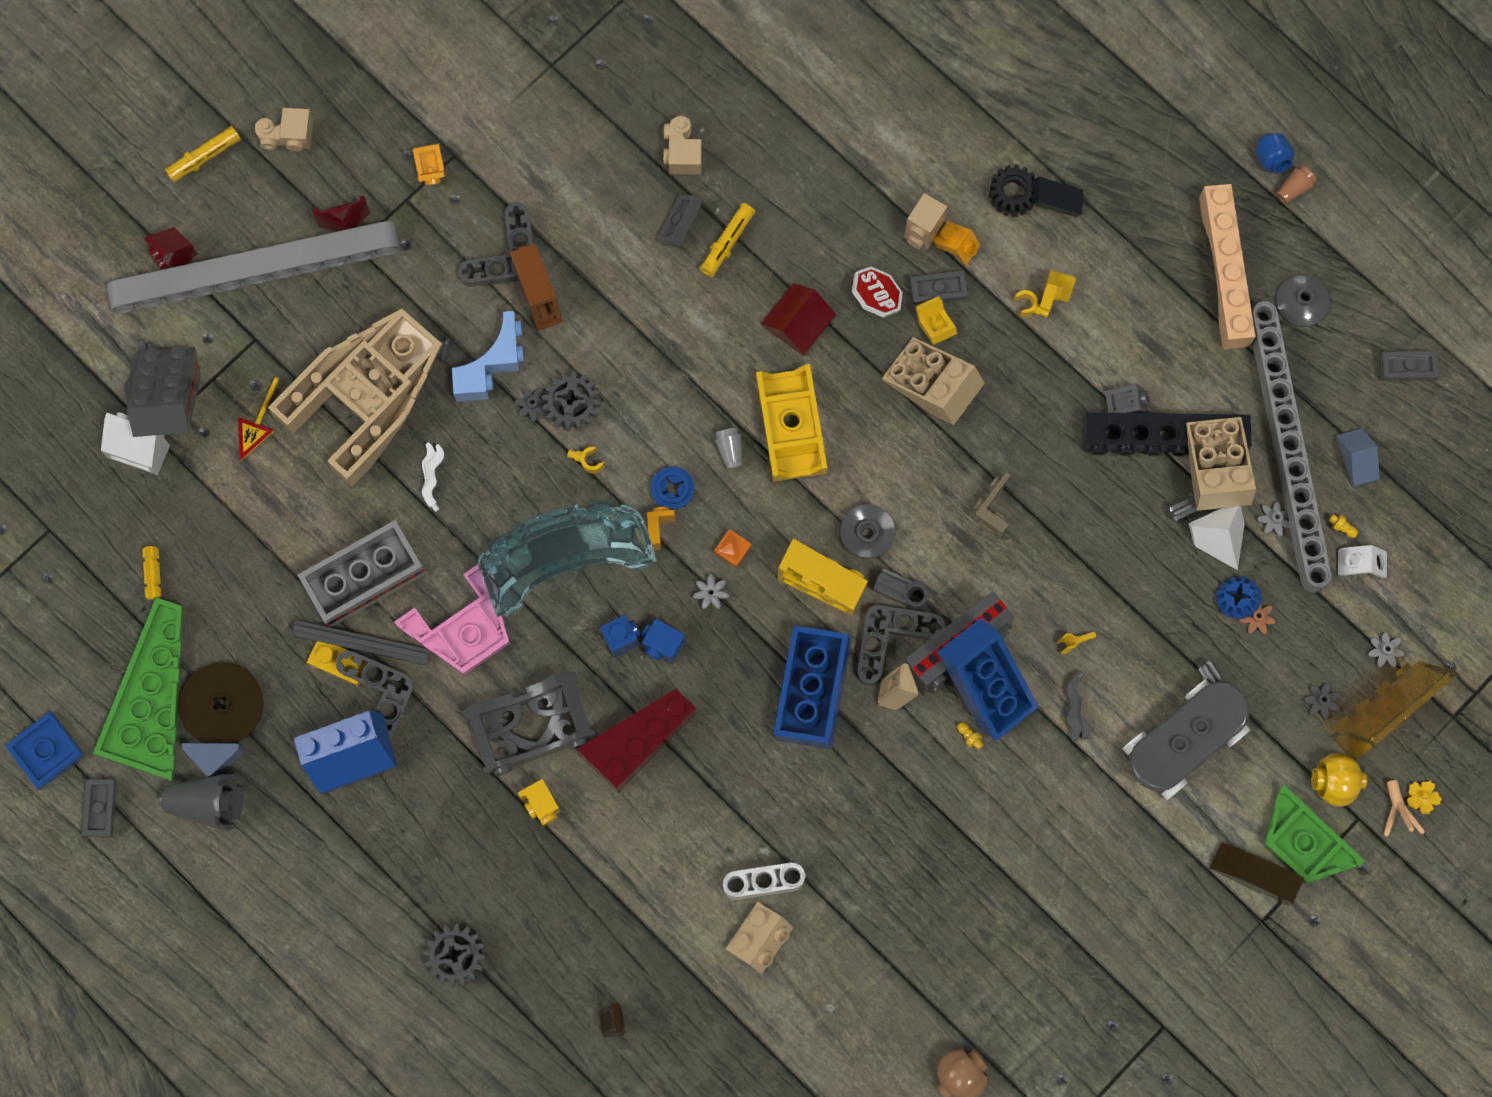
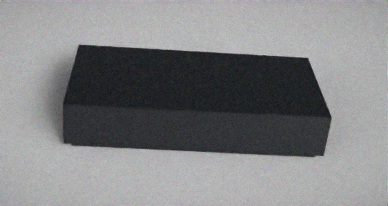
[1033,177,1083,217]

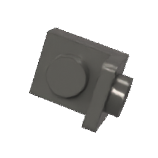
[1105,384,1150,413]

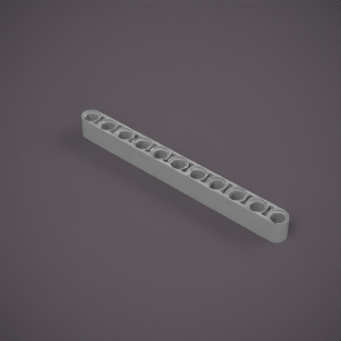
[107,221,400,314]
[1252,301,1331,593]

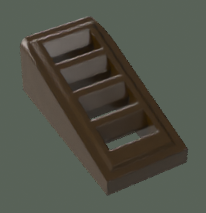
[599,1003,625,1038]

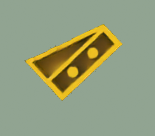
[778,539,868,616]

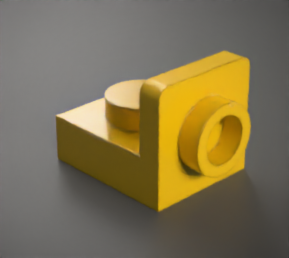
[1040,270,1076,310]

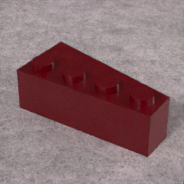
[576,689,697,793]

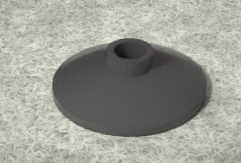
[1275,275,1330,327]
[840,504,896,559]

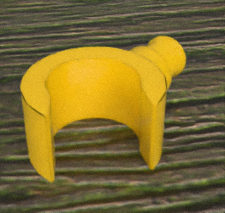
[1013,290,1050,318]
[567,446,605,474]

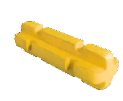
[142,546,161,600]

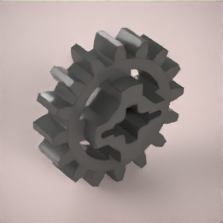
[541,371,601,432]
[423,924,486,987]

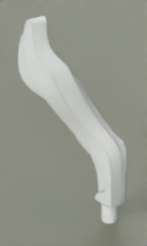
[421,443,445,512]

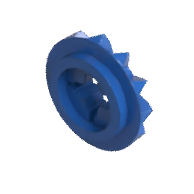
[651,467,695,510]
[1216,576,1261,619]

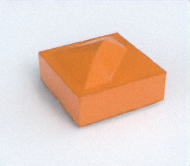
[714,529,752,568]

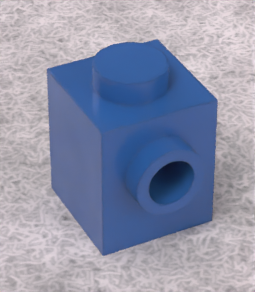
[600,615,640,658]
[640,619,686,664]

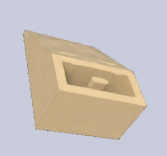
[882,337,985,425]
[1186,417,1256,511]

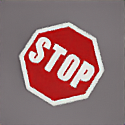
[852,267,902,318]

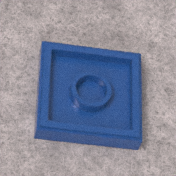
[5,711,85,790]

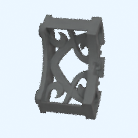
[463,671,596,776]

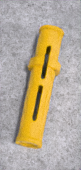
[164,126,241,183]
[699,203,756,278]

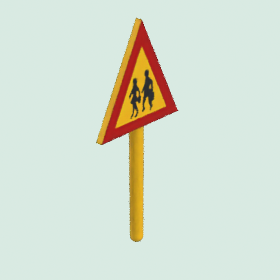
[238,377,279,461]

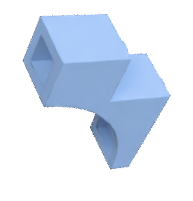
[452,311,524,402]

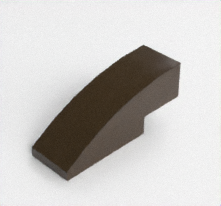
[1209,843,1305,906]

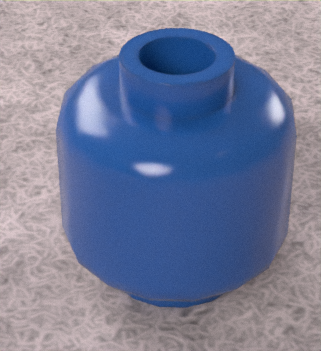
[1255,133,1295,173]

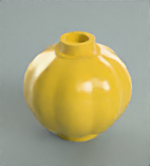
[1311,753,1367,807]

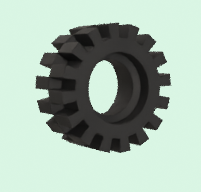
[989,164,1035,217]

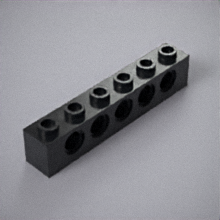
[1083,412,1252,457]

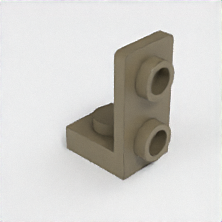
[973,472,1011,539]

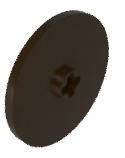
[179,663,264,744]

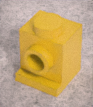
[518,779,561,826]

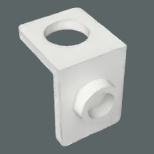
[1338,545,1387,578]

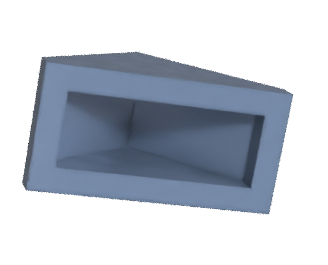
[1335,428,1380,487]
[182,743,244,777]

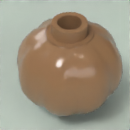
[937,1048,989,1097]

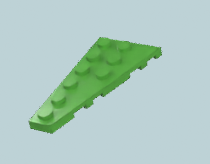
[93,597,184,782]

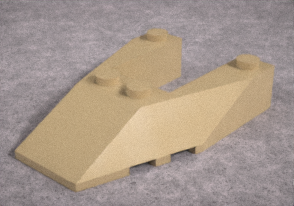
[268,309,442,487]

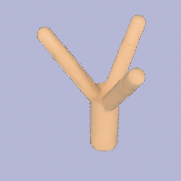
[1384,780,1425,837]

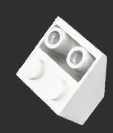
[101,412,170,475]

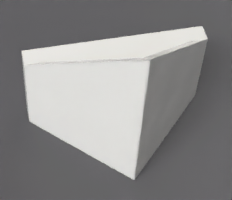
[1189,506,1245,570]

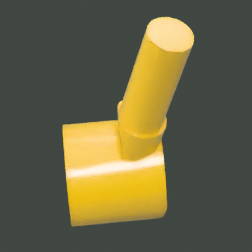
[1056,631,1096,655]

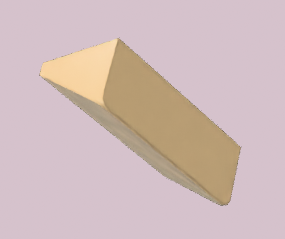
[877,663,918,710]

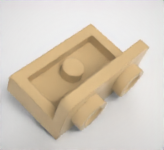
[726,902,793,974]

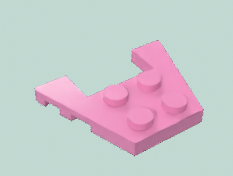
[394,562,510,675]

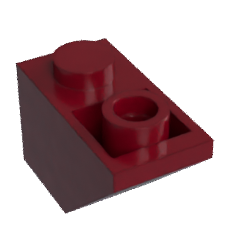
[144,227,198,270]

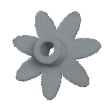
[1257,502,1290,537]
[693,574,729,609]
[1368,632,1405,667]

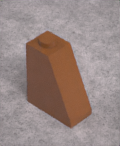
[510,244,563,331]

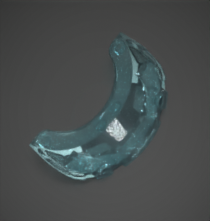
[478,502,657,617]

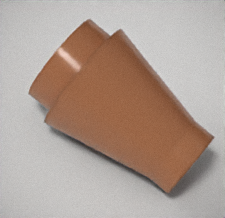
[1276,165,1317,204]

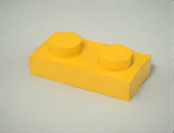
[306,642,368,686]

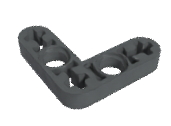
[458,202,533,287]
[857,605,946,686]
[336,651,413,741]

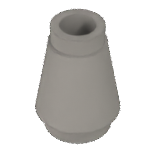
[715,428,743,470]

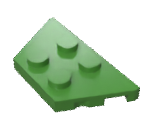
[1263,785,1365,884]

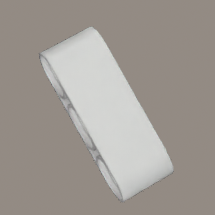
[723,863,805,900]

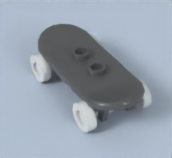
[1122,679,1250,800]

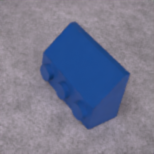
[294,711,398,794]

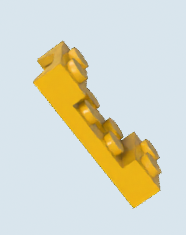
[756,364,828,482]

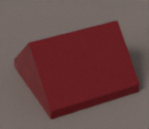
[761,283,836,357]

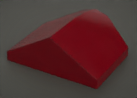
[312,195,370,232]

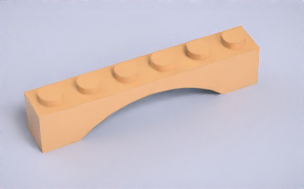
[1199,184,1255,350]

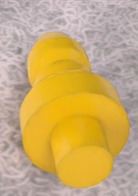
[1328,514,1358,538]
[957,722,984,750]

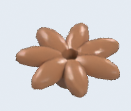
[1239,604,1276,634]

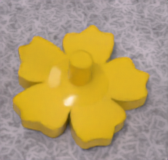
[1406,781,1442,815]

